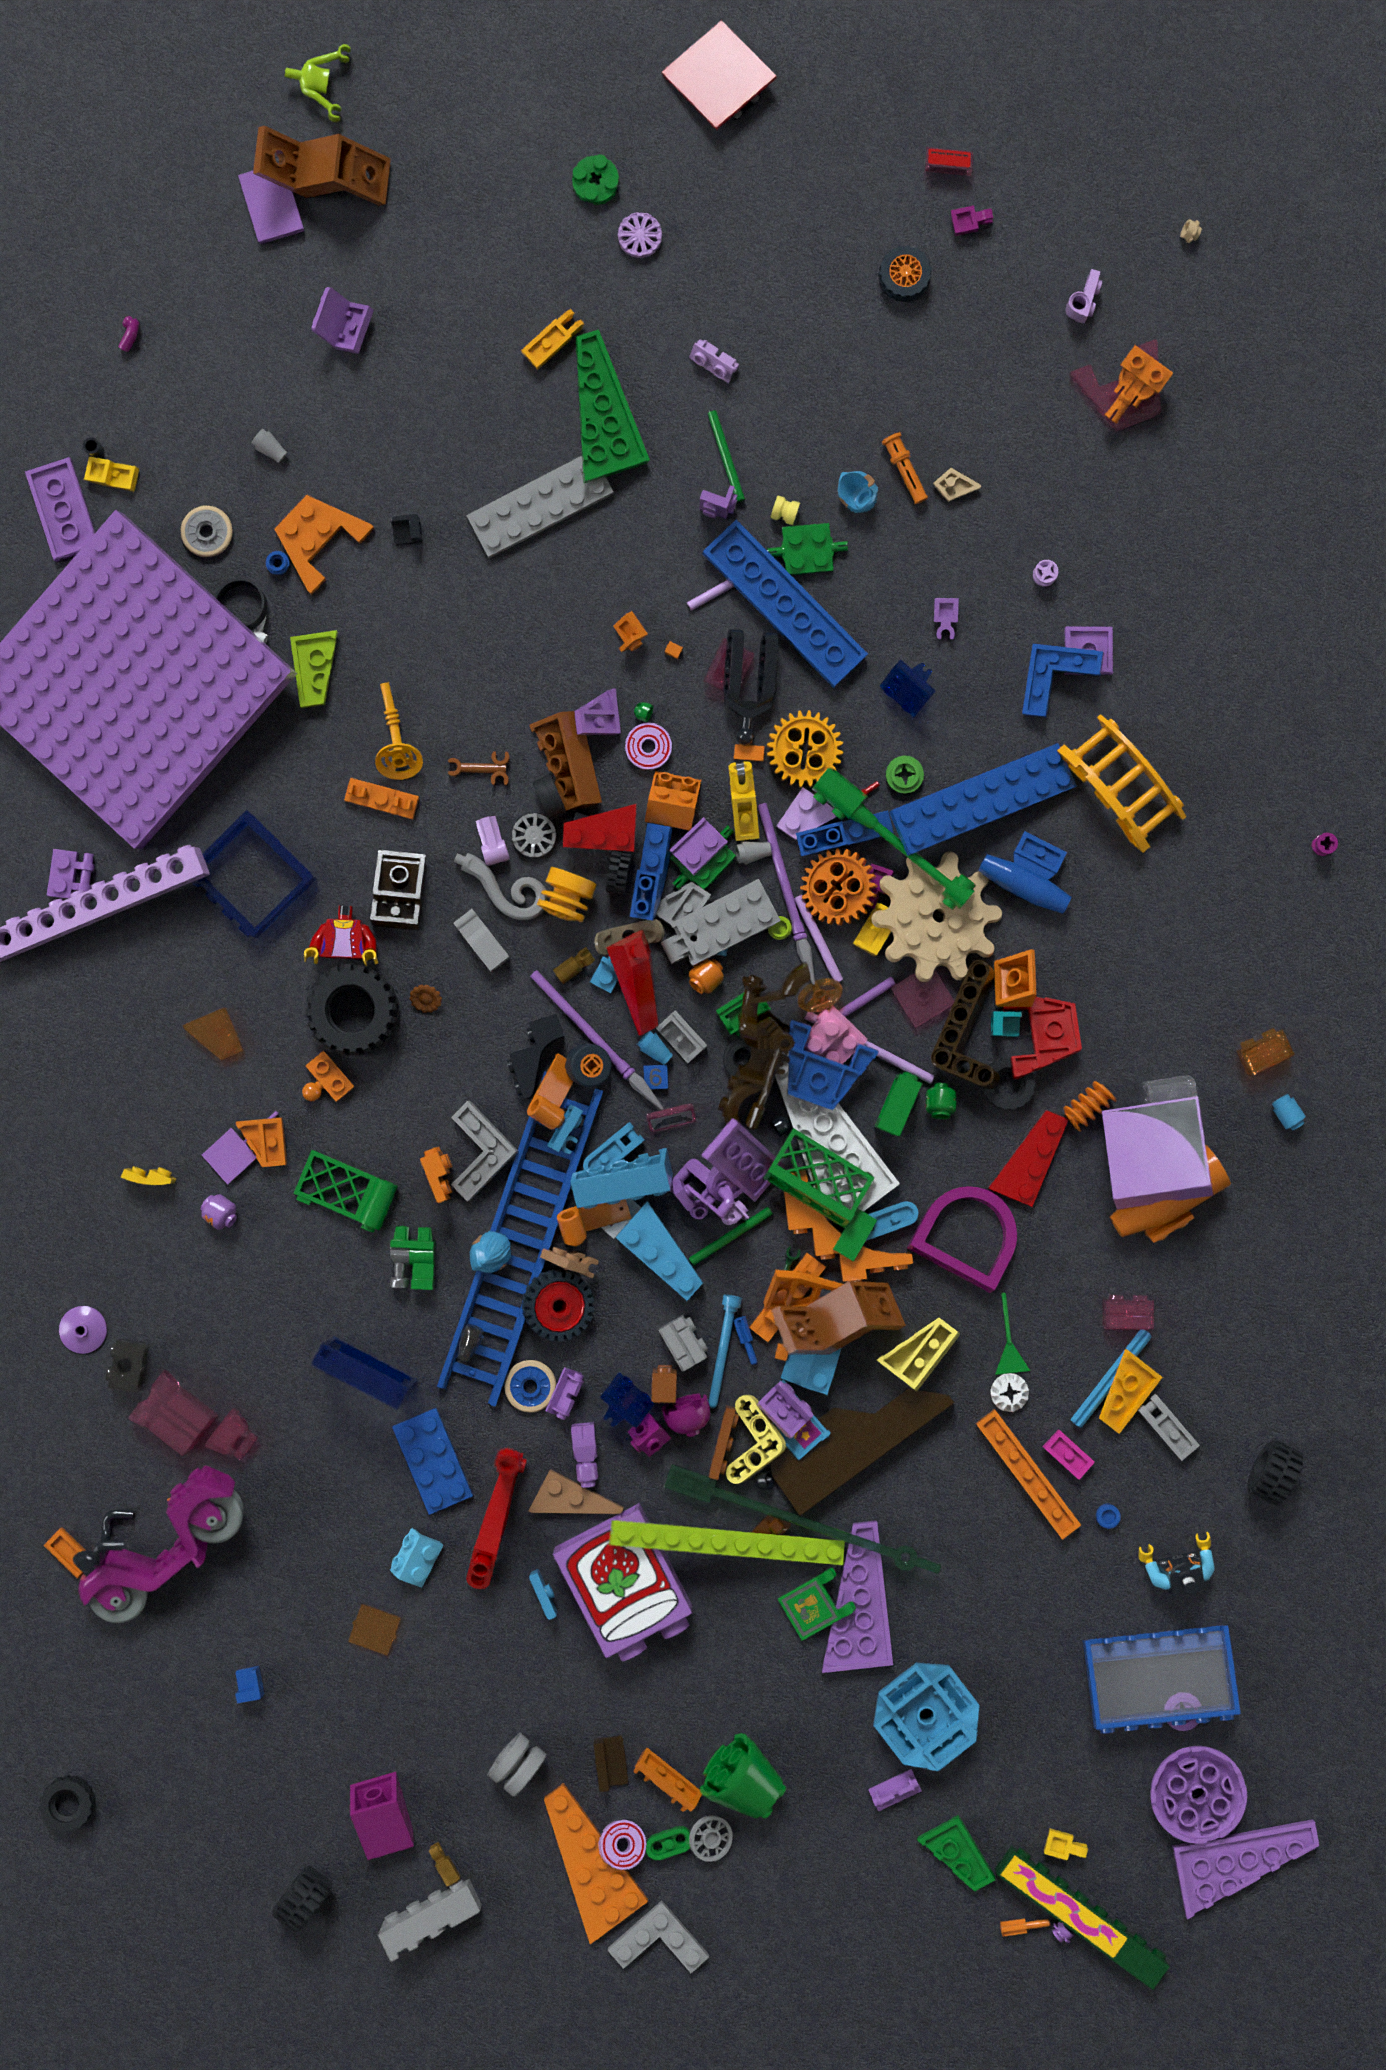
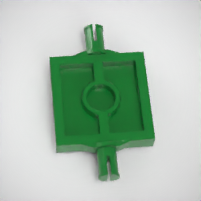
[767,523,848,575]
[670,825,736,890]

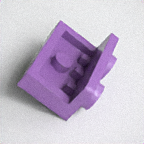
[700,485,737,519]
[756,1381,814,1439]

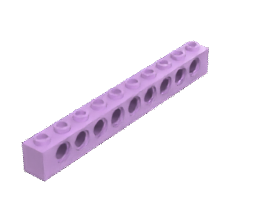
[0,845,210,962]

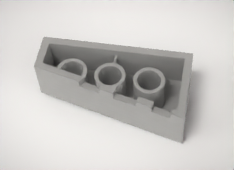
[378,1879,482,1962]

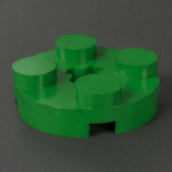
[572,154,619,205]

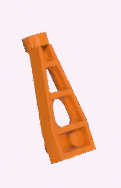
[763,1270,843,1310]

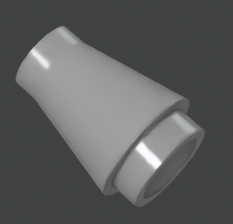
[251,429,287,463]
[735,842,772,865]

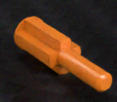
[1000,1918,1050,1937]

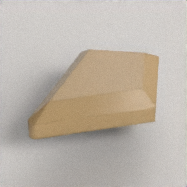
[933,468,981,502]

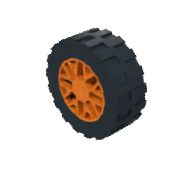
[879,245,932,302]

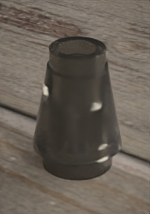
[457,1324,484,1361]

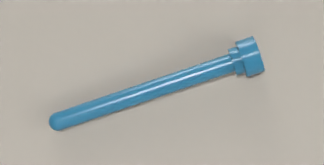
[708,1294,742,1408]

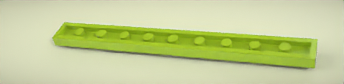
[609,1520,845,1565]

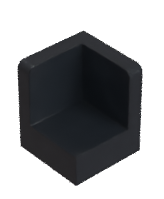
[390,514,423,545]

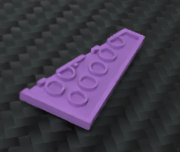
[822,1521,893,1673]

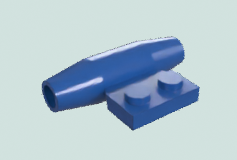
[978,831,1071,914]

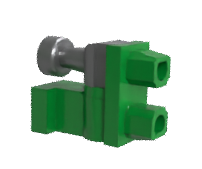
[390,1226,436,1290]

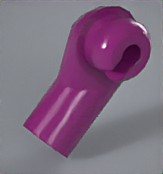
[118,316,140,352]

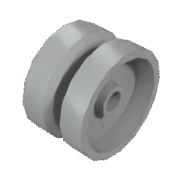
[487,1733,546,1797]

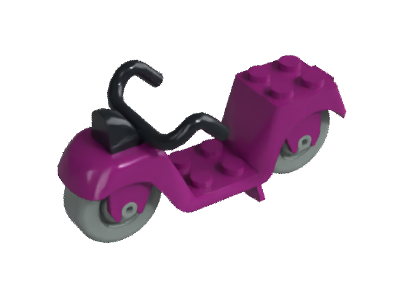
[73,1466,244,1623]

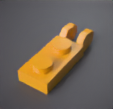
[521,309,584,370]

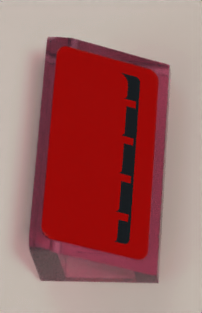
[924,147,973,176]

